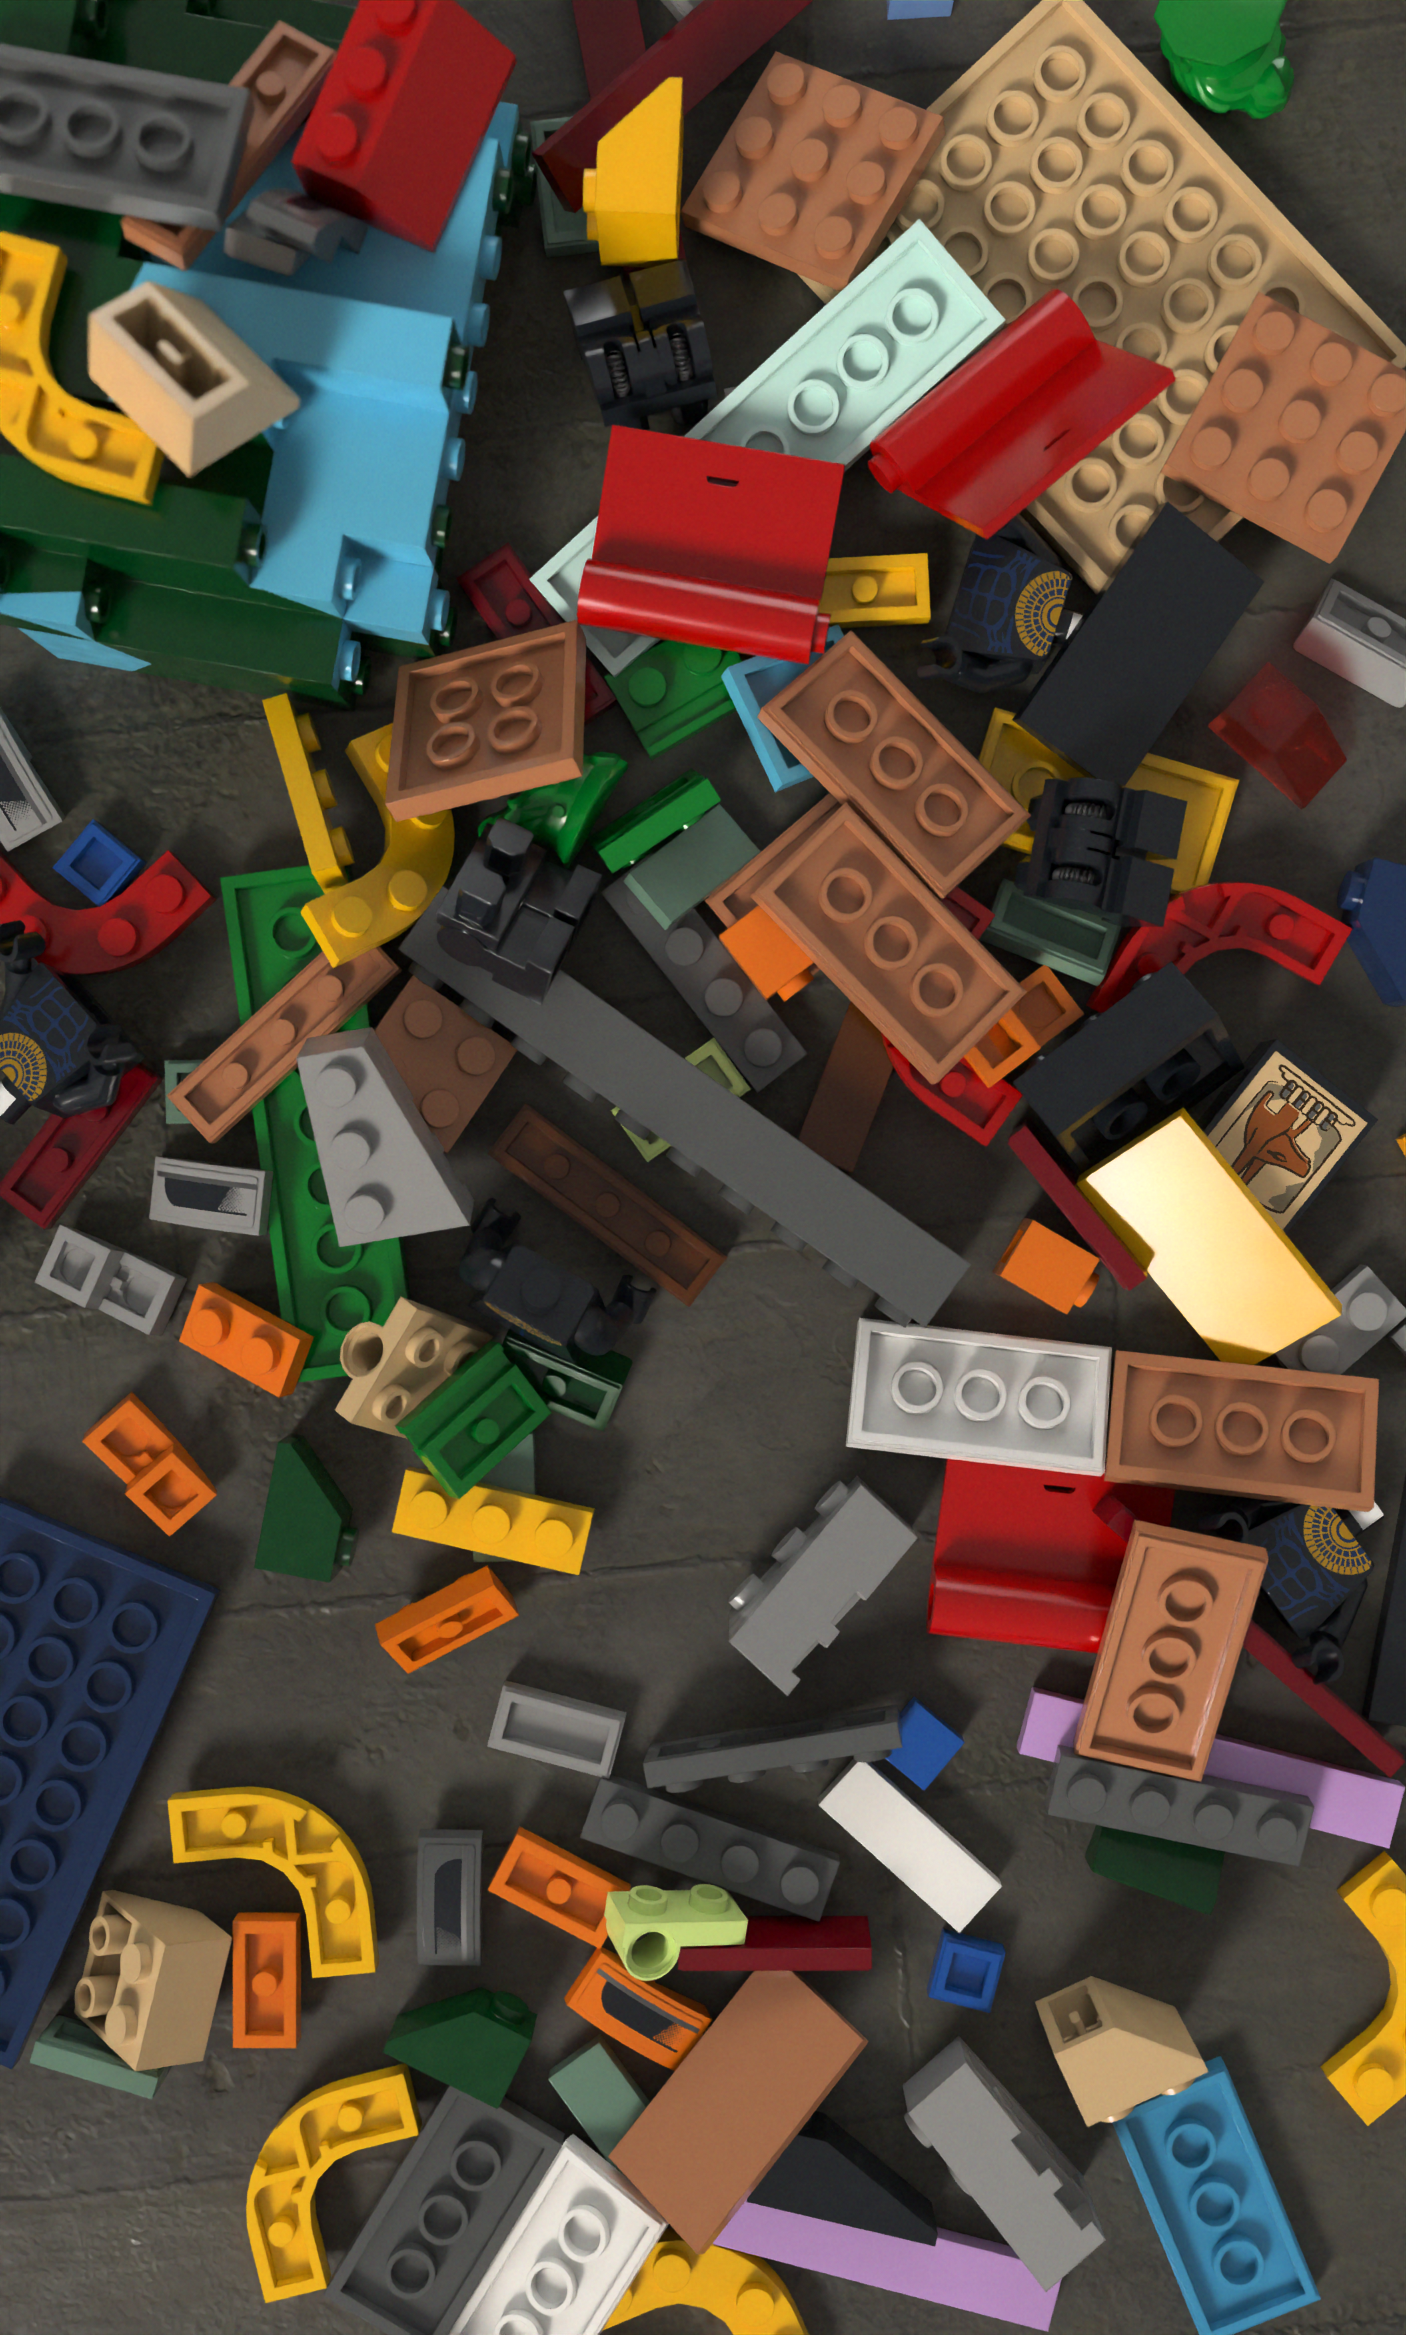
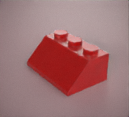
[291,0,517,253]

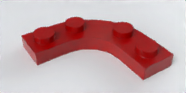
[0,850,217,975]
[1086,881,1352,1013]
[881,887,1023,1147]

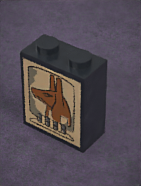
[1196,1039,1378,1235]

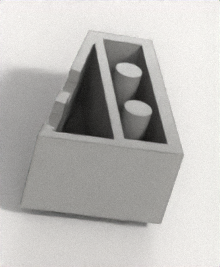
[296,1027,475,1247]
[728,1476,917,1696]
[903,2036,1106,2292]

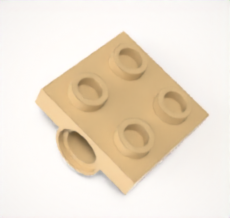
[335,1297,493,1439]

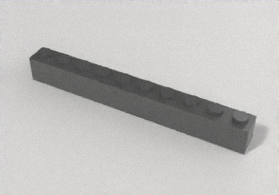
[398,886,971,1328]

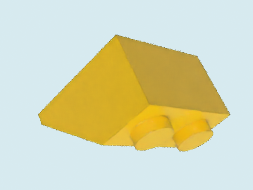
[583,77,684,268]

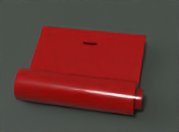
[868,288,1176,539]
[577,425,845,665]
[926,1459,1175,1653]

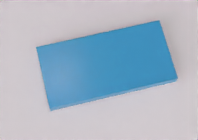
[1112,2056,1321,2335]

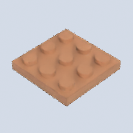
[681,51,946,292]
[1160,292,1406,564]
[385,620,586,822]

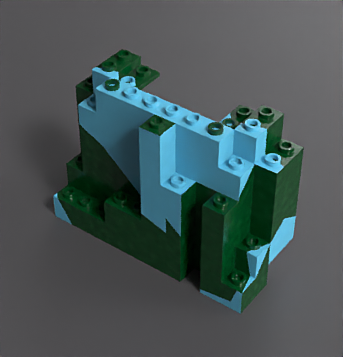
[0,0,538,712]

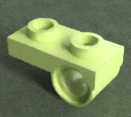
[604,1884,748,1981]

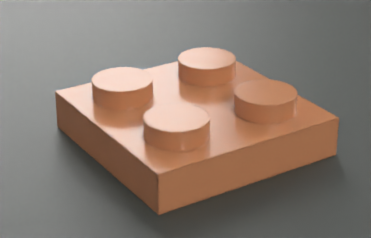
[374,975,517,1154]

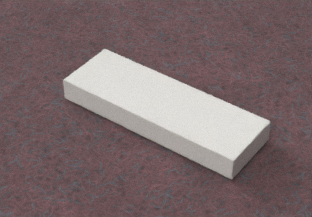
[817,1759,1002,1933]

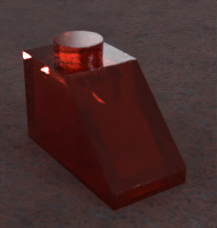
[1207,662,1347,810]

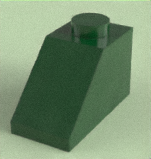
[254,1433,359,1583]
[382,1987,537,2109]

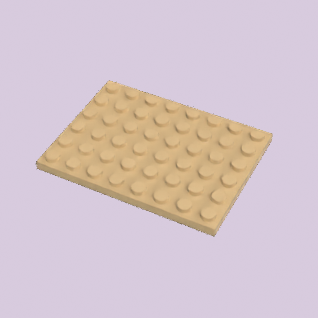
[798,0,1406,595]

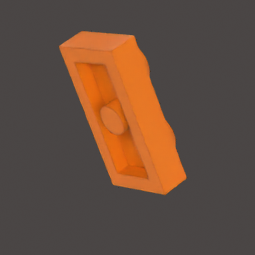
[179,1282,314,1398]
[374,1565,520,1674]
[488,1826,631,1949]
[233,1912,301,2048]

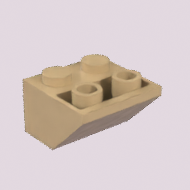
[89,281,300,477]
[74,1890,232,2072]
[1035,1976,1208,2127]

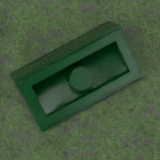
[502,1329,633,1432]
[1084,1825,1225,1915]

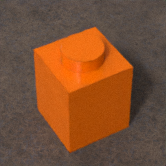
[719,905,815,1002]
[992,1218,1100,1315]

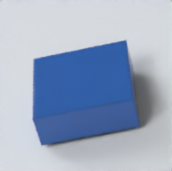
[53,819,147,907]
[885,1696,965,1791]
[927,1928,1006,2013]

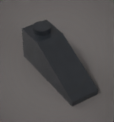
[747,2111,938,2246]

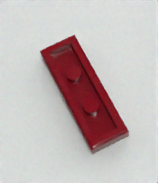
[456,542,618,727]
[0,1062,163,1230]
[1008,1117,1147,1291]
[678,1916,872,1971]

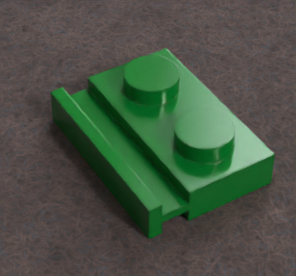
[604,640,742,761]
[587,768,721,874]
[395,1341,552,1499]

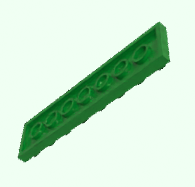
[220,865,411,1383]

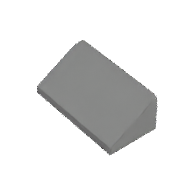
[1293,578,1406,708]

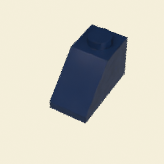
[1337,857,1406,1007]

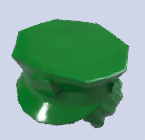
[1153,0,1294,119]
[478,752,629,868]

